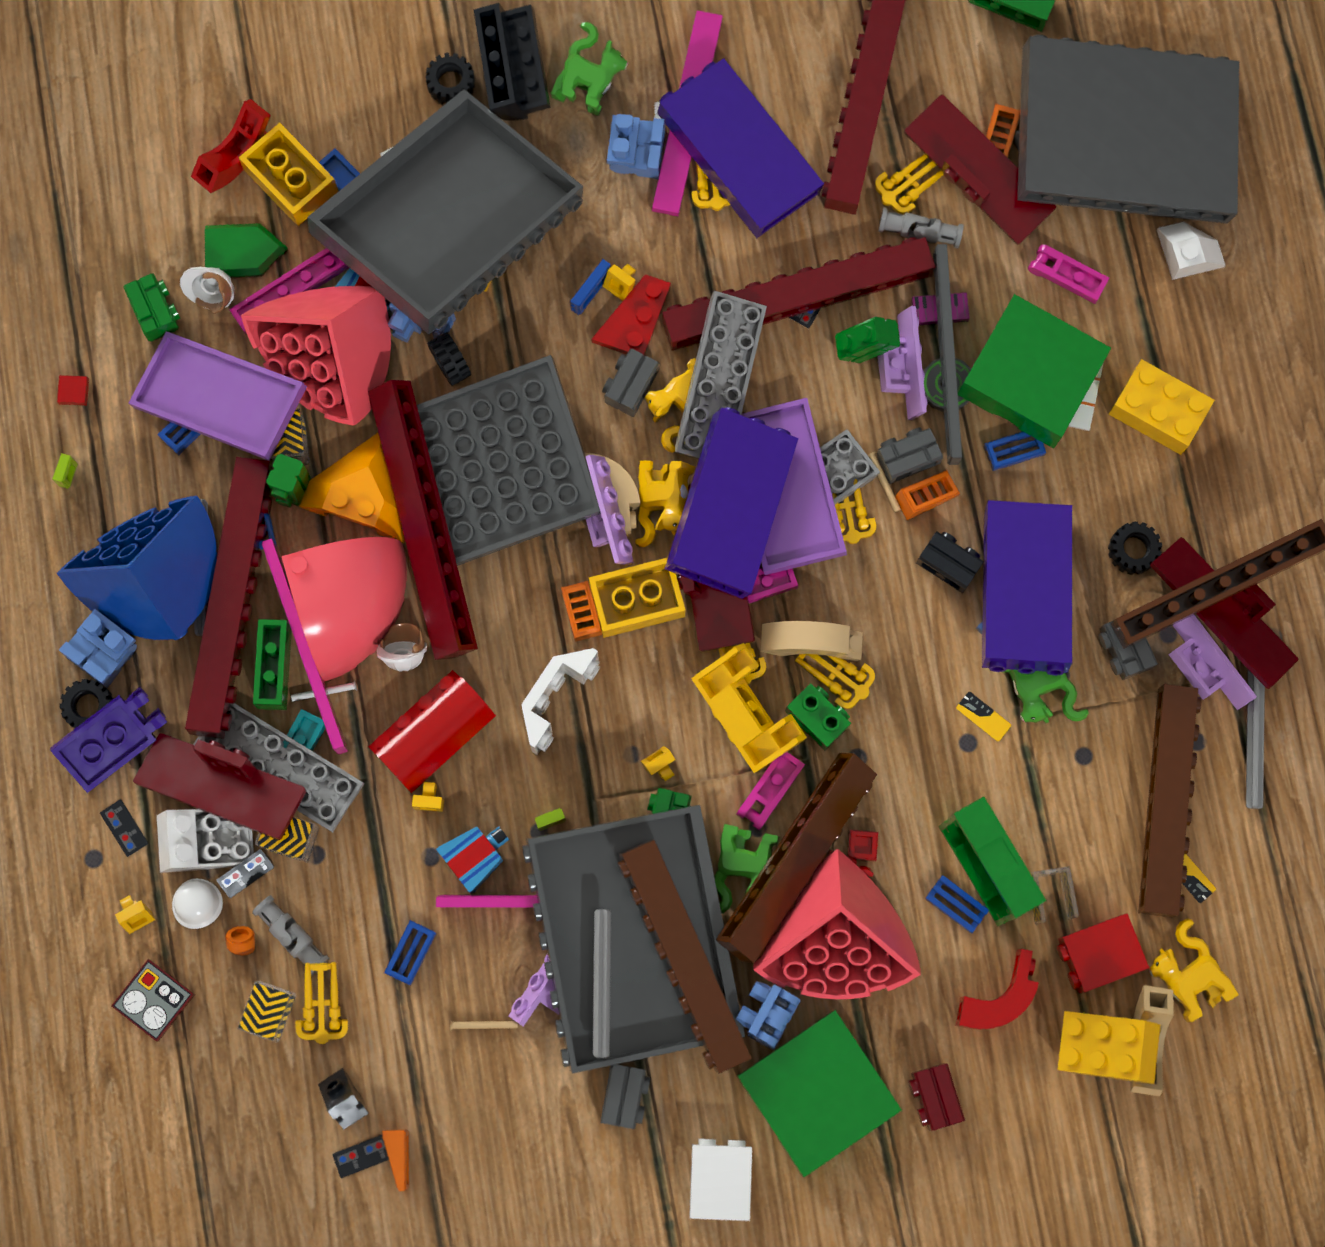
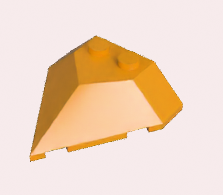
[299,433,405,544]

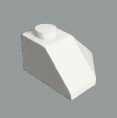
[1157,222,1225,280]

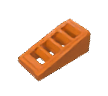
[986,104,1020,158]
[895,470,960,520]
[561,581,602,642]
[382,1129,409,1191]

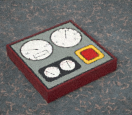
[111,959,195,1042]

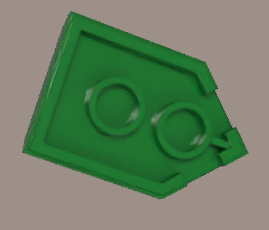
[205,223,288,278]

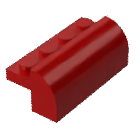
[368,670,496,793]

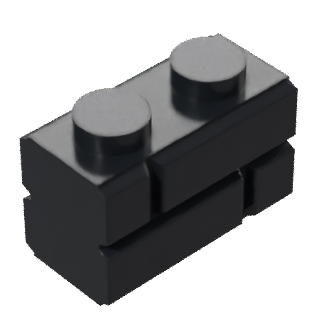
[916,531,984,594]

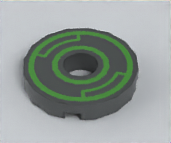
[924,358,971,412]

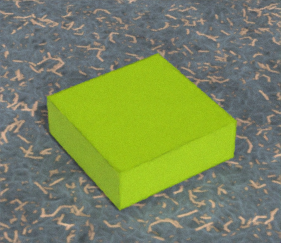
[52,453,78,489]
[535,808,566,832]

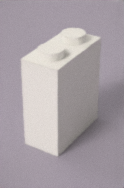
[689,1139,752,1221]

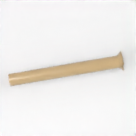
[868,452,901,512]
[450,1020,518,1031]

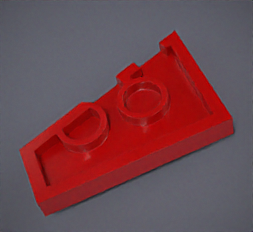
[591,274,671,356]

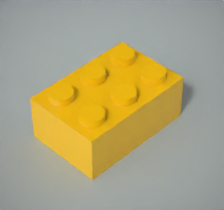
[239,122,339,226]
[1108,359,1215,455]
[589,557,686,638]
[1057,1011,1161,1084]

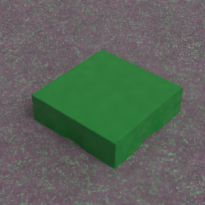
[958,294,1111,449]
[938,796,1047,926]
[736,1010,902,1177]

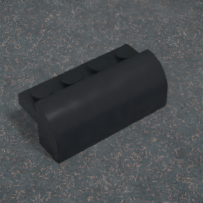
[473,3,551,121]

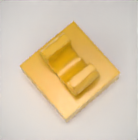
[603,264,636,301]
[640,746,676,781]
[412,782,444,812]
[115,895,155,934]

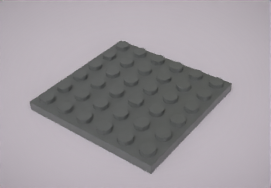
[417,355,601,566]

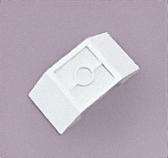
[521,648,600,755]

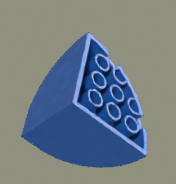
[57,495,217,640]

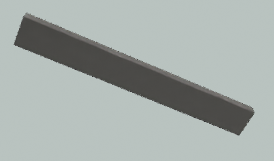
[933,244,962,465]

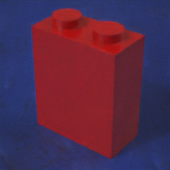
[1057,913,1149,994]

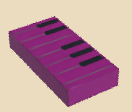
[911,293,970,325]

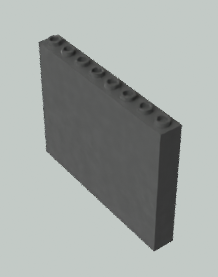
[1018,35,1239,224]
[307,89,583,335]
[522,805,745,1074]

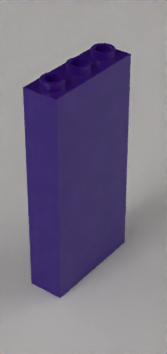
[657,58,824,238]
[665,407,799,599]
[982,500,1072,676]

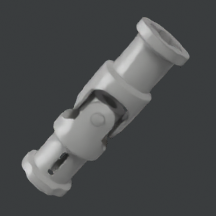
[878,208,964,248]
[252,895,330,976]

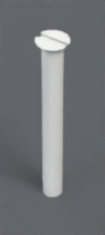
[291,680,357,702]

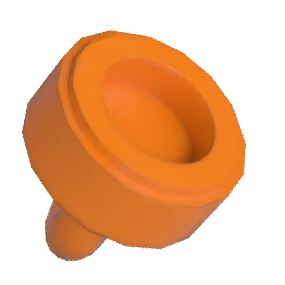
[225,926,255,956]

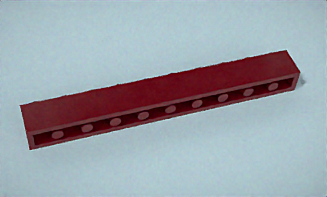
[821,0,906,215]
[662,237,935,351]
[368,380,478,660]
[185,457,273,739]

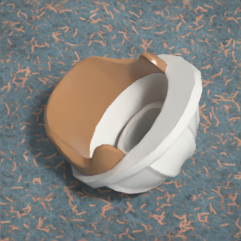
[180,267,235,314]
[376,623,427,672]

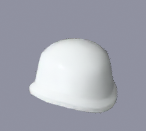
[172,878,223,929]

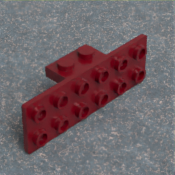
[904,95,1056,245]
[677,484,755,652]
[1150,537,1299,689]
[133,733,306,840]

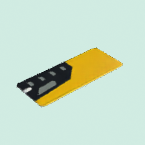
[956,692,1011,742]
[1182,854,1216,903]

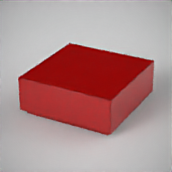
[57,375,89,406]
[847,830,878,861]

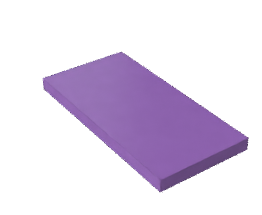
[128,331,307,461]
[741,398,847,575]

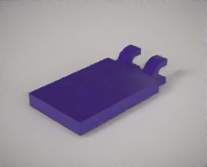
[50,686,167,793]

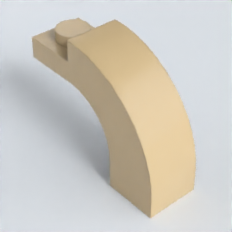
[585,453,640,538]
[761,621,863,661]
[1130,985,1174,1096]

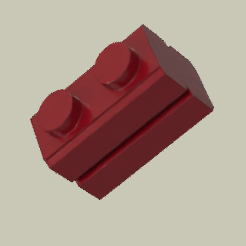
[908,1063,965,1131]

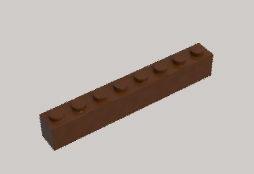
[1111,519,1325,649]
[1138,684,1202,918]
[716,753,877,963]
[617,840,752,1074]

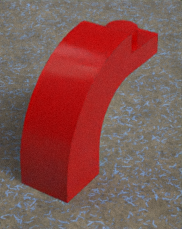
[191,99,271,193]
[955,949,1039,1030]

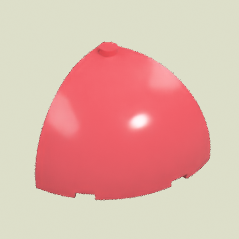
[241,286,391,425]
[281,537,407,682]
[753,849,921,999]

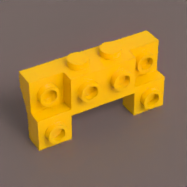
[691,643,807,773]

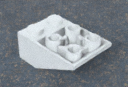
[157,809,254,873]

